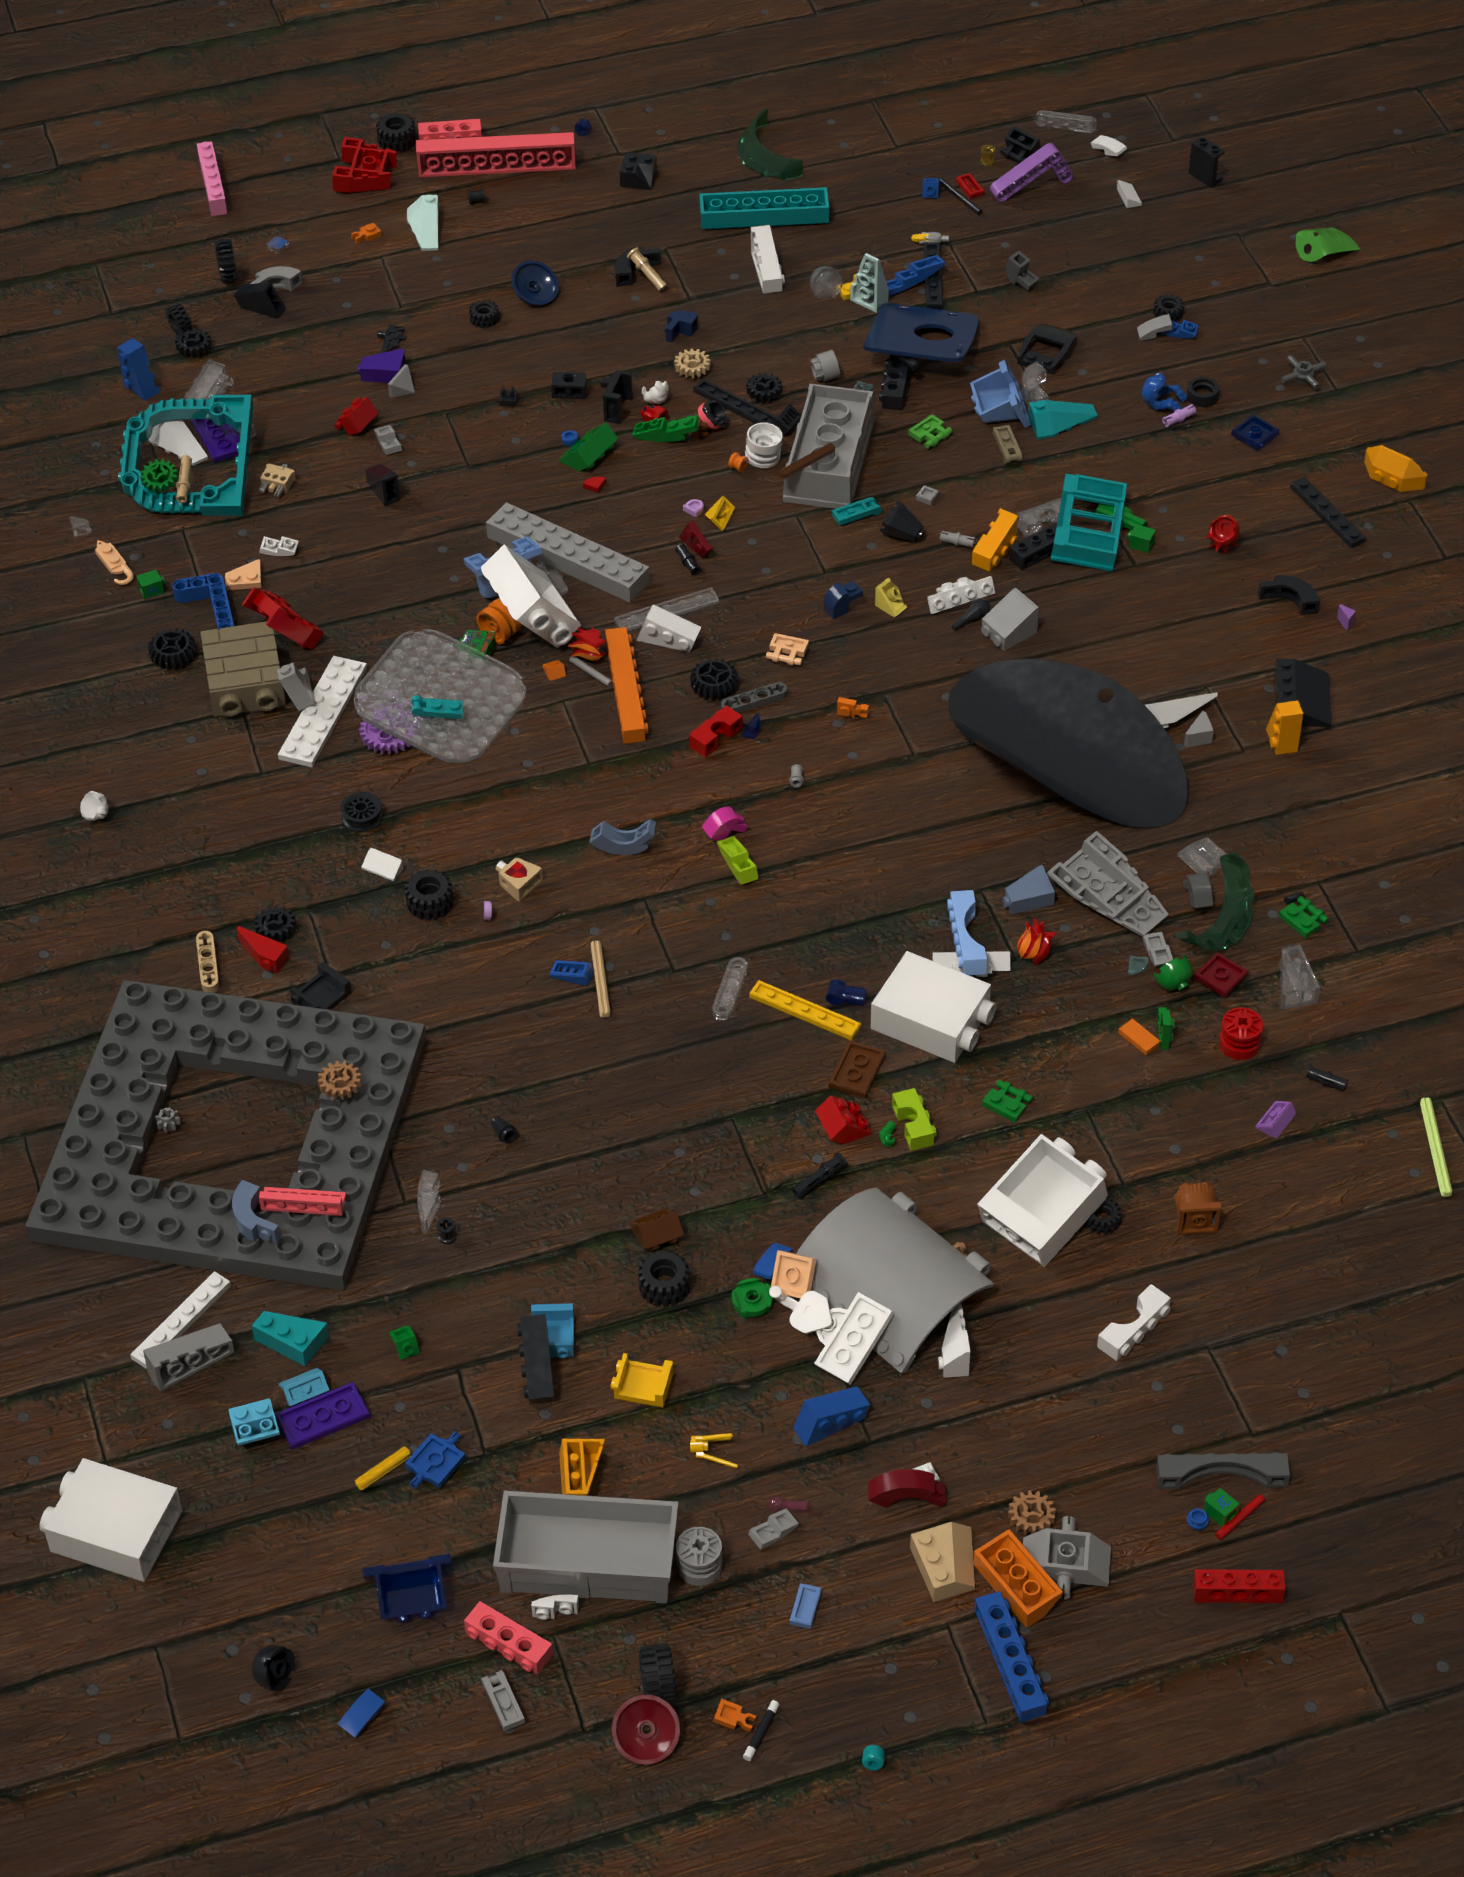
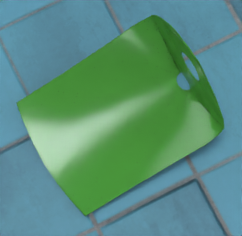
[1296,228,1361,262]

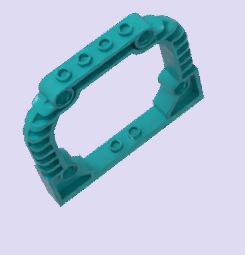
[118,395,254,516]

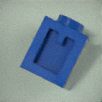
[922,178,940,198]

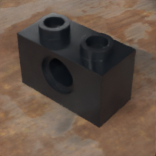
[551,372,587,399]

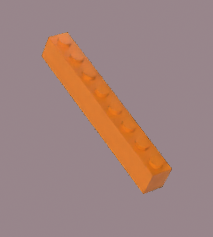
[605,627,648,744]

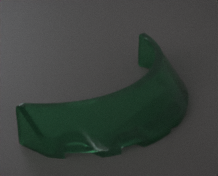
[737,108,803,180]
[1173,852,1255,951]

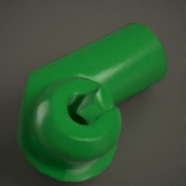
[879,1121,896,1147]

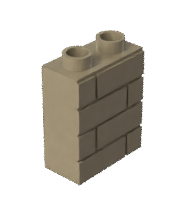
[200,622,286,717]

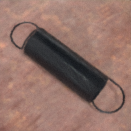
[1281,891,1307,905]

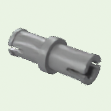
[940,531,976,548]

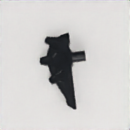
[377,324,406,354]

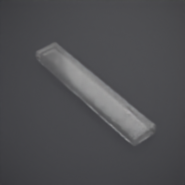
[614,587,719,631]

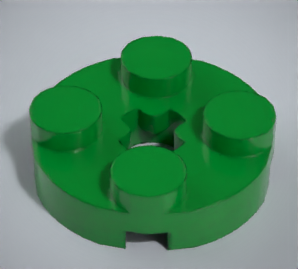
[732,1278,773,1318]

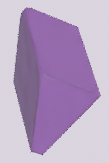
[1337,604,1356,631]

